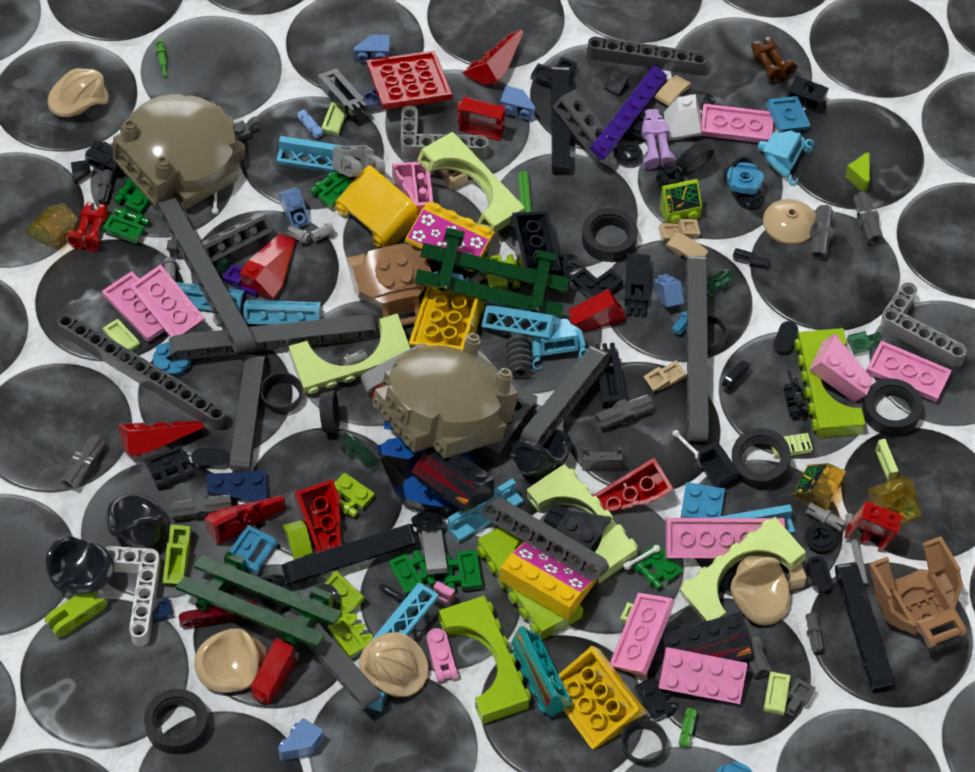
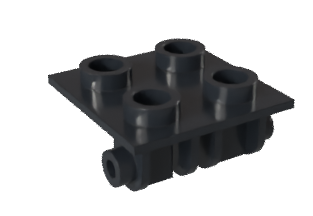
[783,370,808,420]

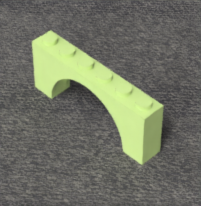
[417,132,525,233]
[288,314,410,394]
[527,464,638,583]
[680,517,806,622]

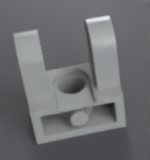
[332,145,385,177]

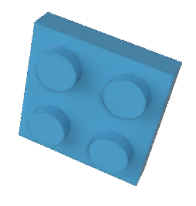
[766,96,811,133]
[680,482,725,518]

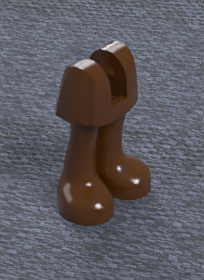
[751,37,798,83]

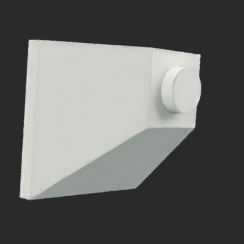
[664,94,702,141]

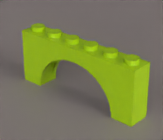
[794,328,865,438]
[476,527,583,640]
[439,595,531,724]

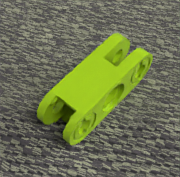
[44,591,107,637]

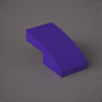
[223,264,259,298]

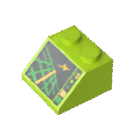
[659,179,702,224]

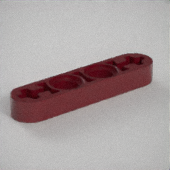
[179,601,258,629]

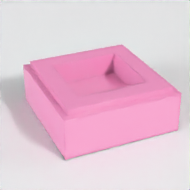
[434,581,455,605]

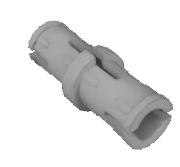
[805,502,846,532]

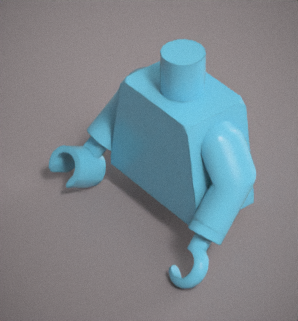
[758,130,814,185]
[532,319,588,370]

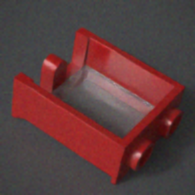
[457,95,506,141]
[844,501,903,552]

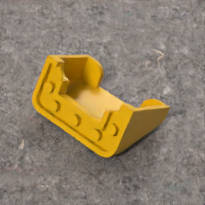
[335,166,417,248]

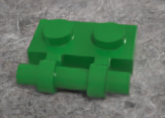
[310,170,353,209]
[114,178,151,214]
[103,207,150,244]
[631,542,683,590]
[388,550,436,597]
[444,550,482,592]

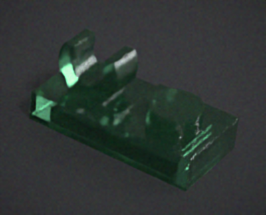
[340,433,380,466]

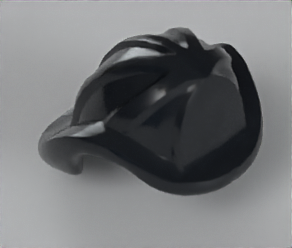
[510,429,572,476]
[106,494,168,549]
[46,536,115,595]

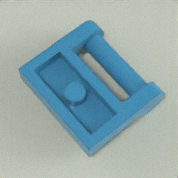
[229,525,279,575]

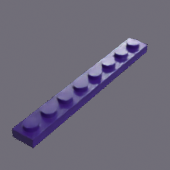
[589,65,668,161]

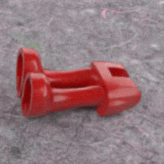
[66,202,108,251]

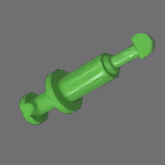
[156,40,168,77]

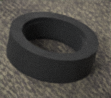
[582,208,638,262]
[862,378,923,436]
[731,428,791,488]
[144,689,209,754]

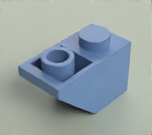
[354,35,390,62]
[500,86,535,121]
[278,187,310,228]
[653,274,684,307]
[278,718,324,761]

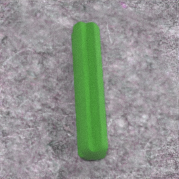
[518,171,531,212]

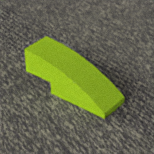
[163,525,192,584]

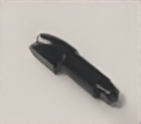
[379,584,406,604]

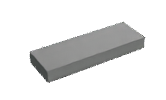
[421,525,447,575]

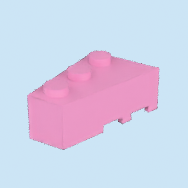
[392,162,433,218]
[809,334,873,402]

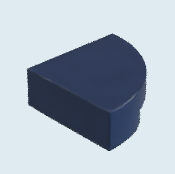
[152,597,174,622]

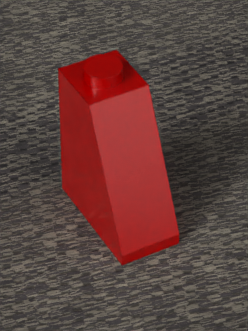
[569,289,627,332]
[251,638,296,704]

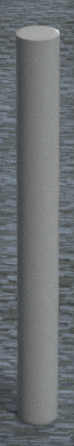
[845,513,869,587]

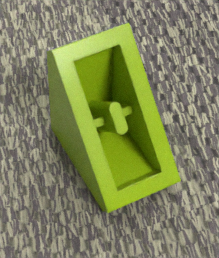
[845,153,869,192]
[283,520,313,560]

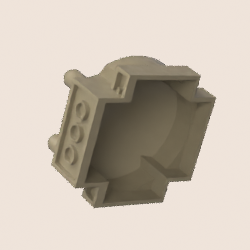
[113,94,245,210]
[372,333,518,459]

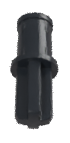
[733,248,770,269]

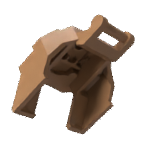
[346,243,431,327]
[869,536,967,648]

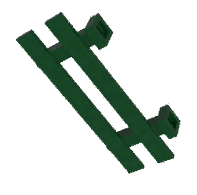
[414,227,569,319]
[176,551,342,648]

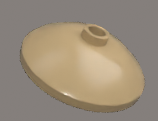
[763,199,816,245]

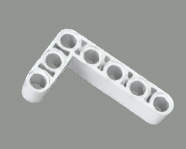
[105,546,161,646]

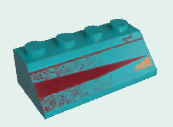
[511,626,573,717]

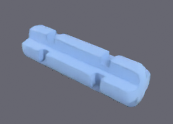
[298,109,323,138]

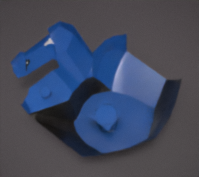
[377,421,474,515]

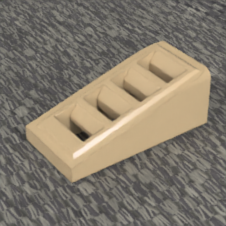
[437,169,468,190]
[788,563,806,590]

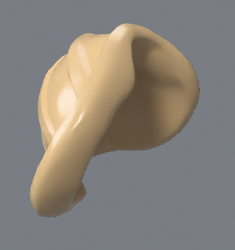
[47,68,109,117]
[730,556,790,626]
[194,628,267,693]
[359,632,429,697]

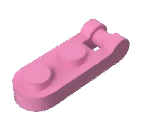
[427,628,458,682]

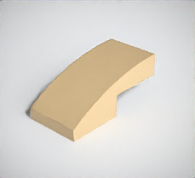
[655,75,691,106]
[658,219,701,242]
[665,232,708,258]
[643,360,687,392]

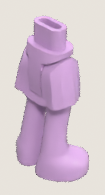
[641,109,677,169]

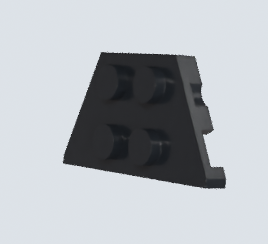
[556,510,613,559]

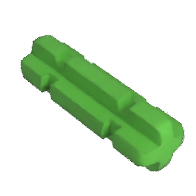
[678,708,697,748]

